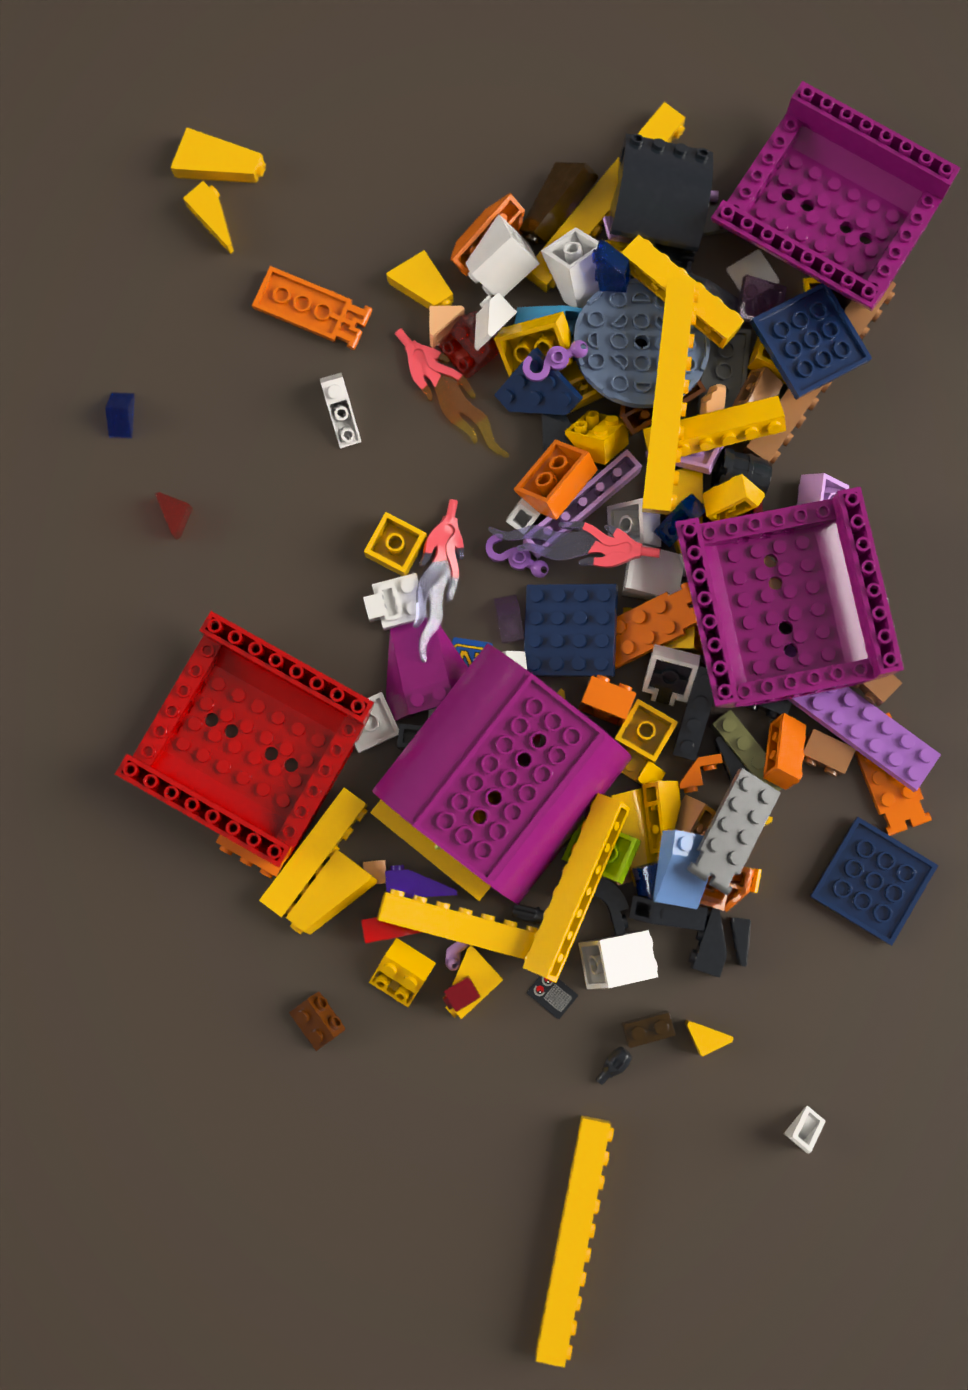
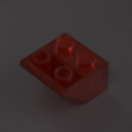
[438,311,499,380]

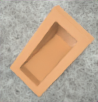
[429,306,465,348]

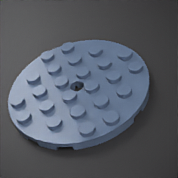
[573,278,710,408]

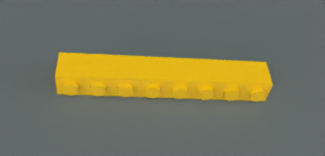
[523,793,631,982]
[377,889,539,959]

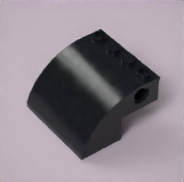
[610,133,713,252]

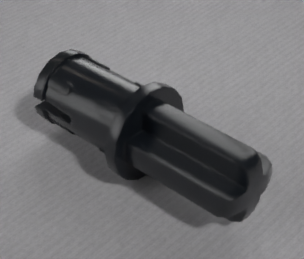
[512,904,545,925]

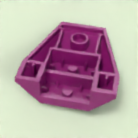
[386,616,468,722]

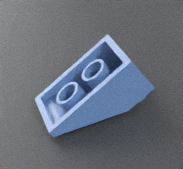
[653,830,708,909]

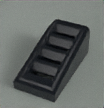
[713,736,748,783]
[730,917,751,967]

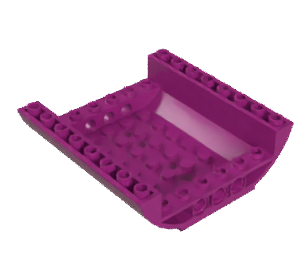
[711,81,961,311]
[675,486,904,708]
[372,643,632,904]

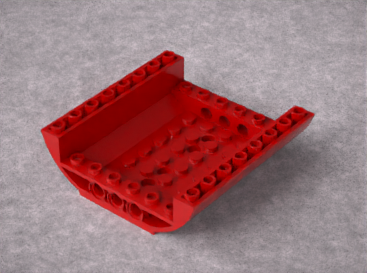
[115,611,374,868]

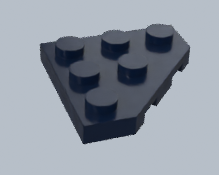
[494,348,583,415]

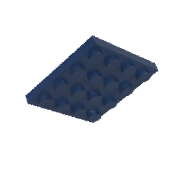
[750,283,873,400]
[524,584,618,677]
[809,817,939,946]

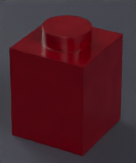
[442,976,481,1012]

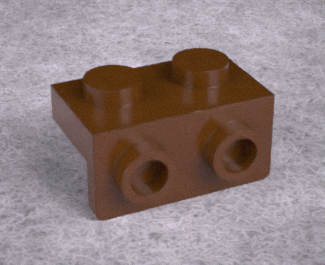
[289,991,345,1051]

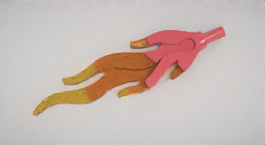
[395,328,509,457]

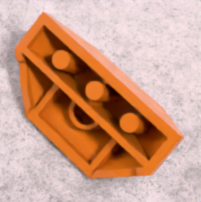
[451,193,525,276]
[699,867,754,911]

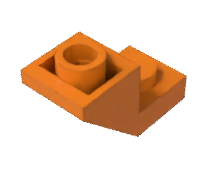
[678,754,723,793]

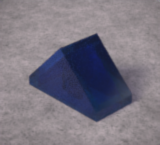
[105,392,135,438]

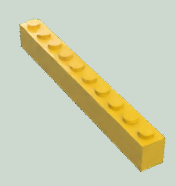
[526,102,685,293]
[642,278,699,515]
[535,1115,614,1367]

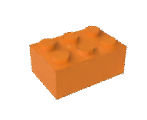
[578,675,636,727]

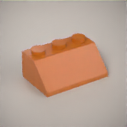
[514,439,598,520]

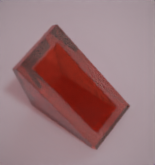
[155,492,193,540]

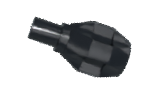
[596,1046,632,1085]

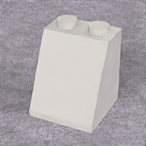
[466,214,540,297]
[541,227,612,308]
[622,544,686,600]
[578,930,658,989]

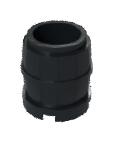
[711,447,772,495]

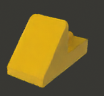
[621,749,666,785]

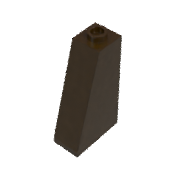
[519,162,599,245]

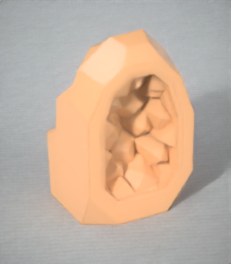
[699,384,726,415]

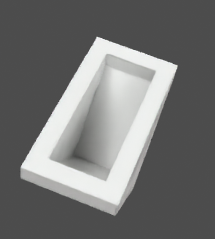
[784,1106,825,1154]

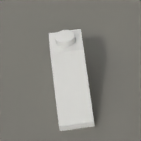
[474,292,517,351]

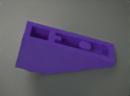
[385,865,457,898]

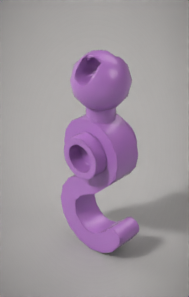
[522,340,588,382]
[486,534,549,578]

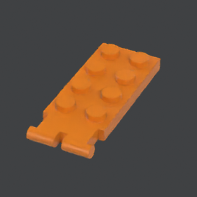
[252,266,373,350]
[615,582,697,669]
[854,712,932,836]

